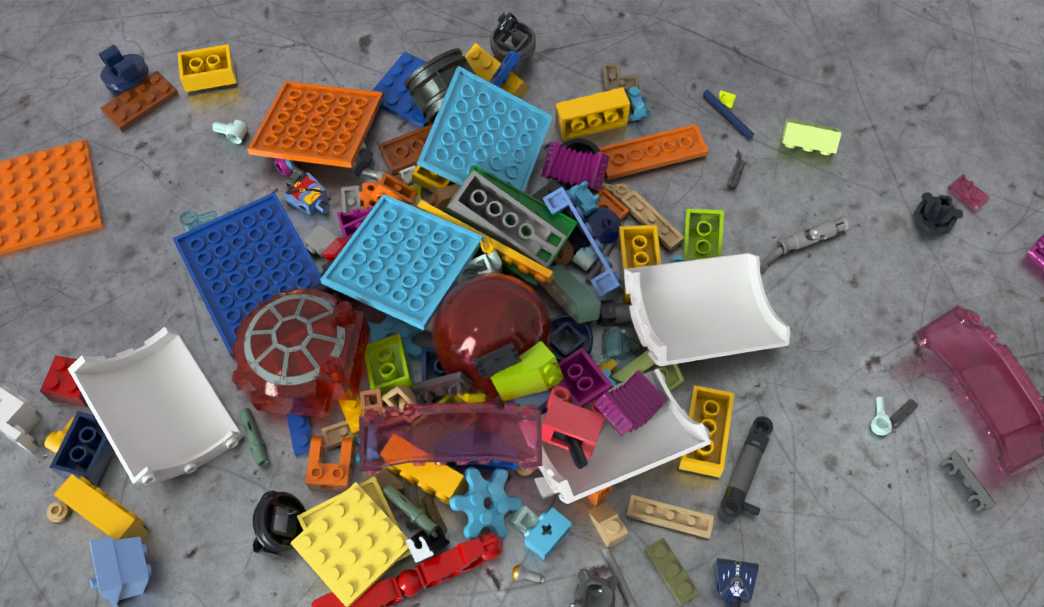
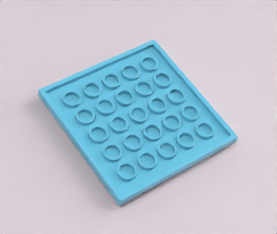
[417,66,553,192]
[320,194,484,330]

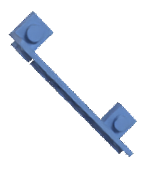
[543,187,623,298]

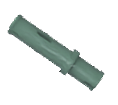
[239,408,269,467]
[383,484,438,536]

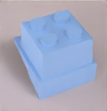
[89,537,151,607]

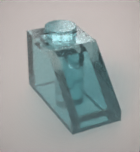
[602,326,631,358]

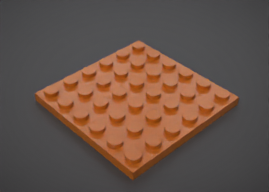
[247,81,383,168]
[0,139,104,255]

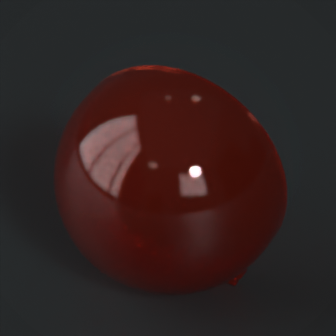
[432,273,554,399]

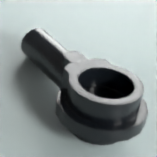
[354,148,374,178]

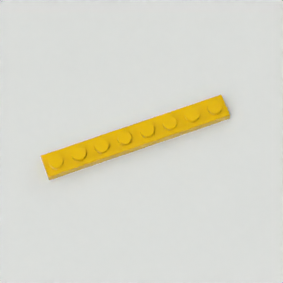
[417,200,554,283]

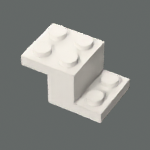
[0,385,41,454]

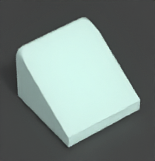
[508,506,540,534]

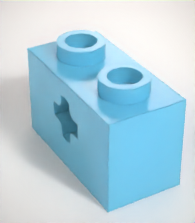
[524,507,572,561]

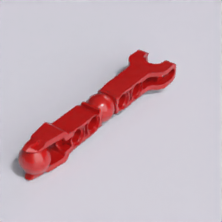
[311,532,504,607]

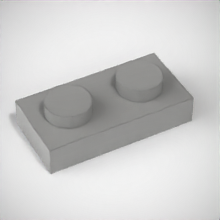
[341,185,361,213]

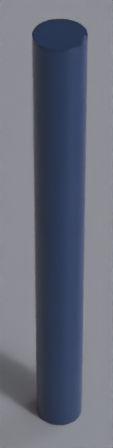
[703,89,755,139]

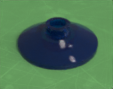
[587,208,621,244]

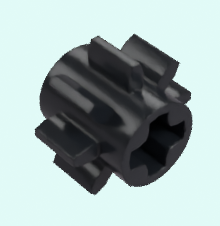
[497,12,518,34]

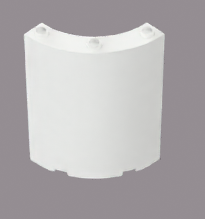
[624,252,791,366]
[68,326,244,485]
[520,368,711,504]

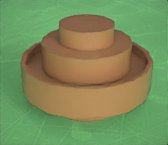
[554,240,574,266]

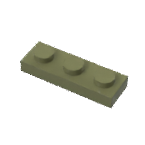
[645,538,700,606]

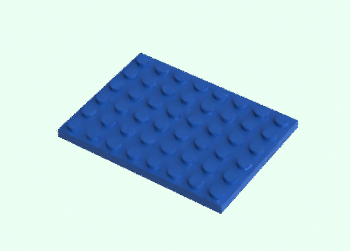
[172,192,338,358]

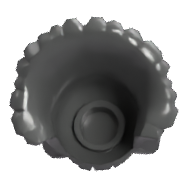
[569,569,617,607]

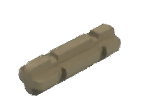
[421,495,447,535]

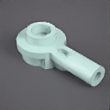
[871,397,892,436]

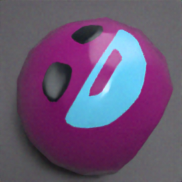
[275,158,298,175]

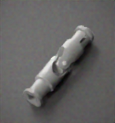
[776,215,851,255]

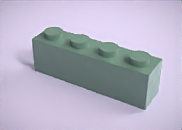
[540,264,601,324]

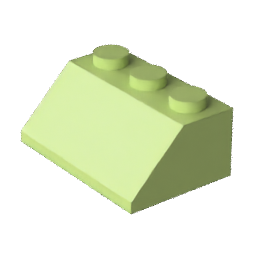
[782,118,841,156]
[611,349,684,391]

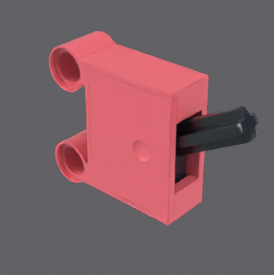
[537,386,606,469]

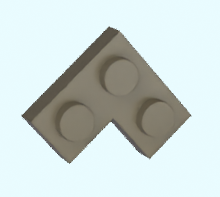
[602,63,640,93]

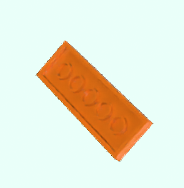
[599,124,709,180]

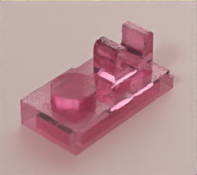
[948,174,990,211]

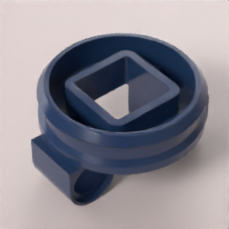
[99,44,149,92]
[539,315,593,363]

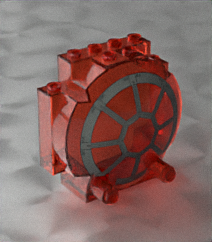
[231,288,371,417]

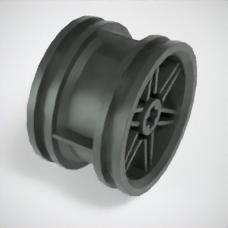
[404,48,476,124]

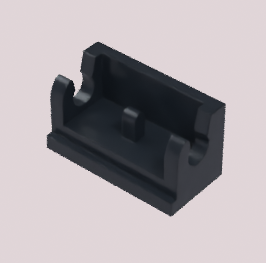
[473,342,522,379]
[406,526,450,563]

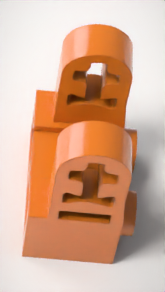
[305,436,355,491]

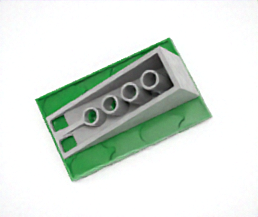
[443,165,578,285]

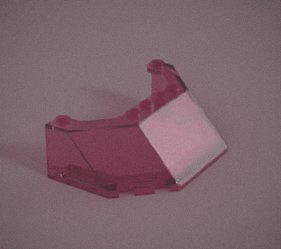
[916,305,1044,476]
[359,401,542,475]

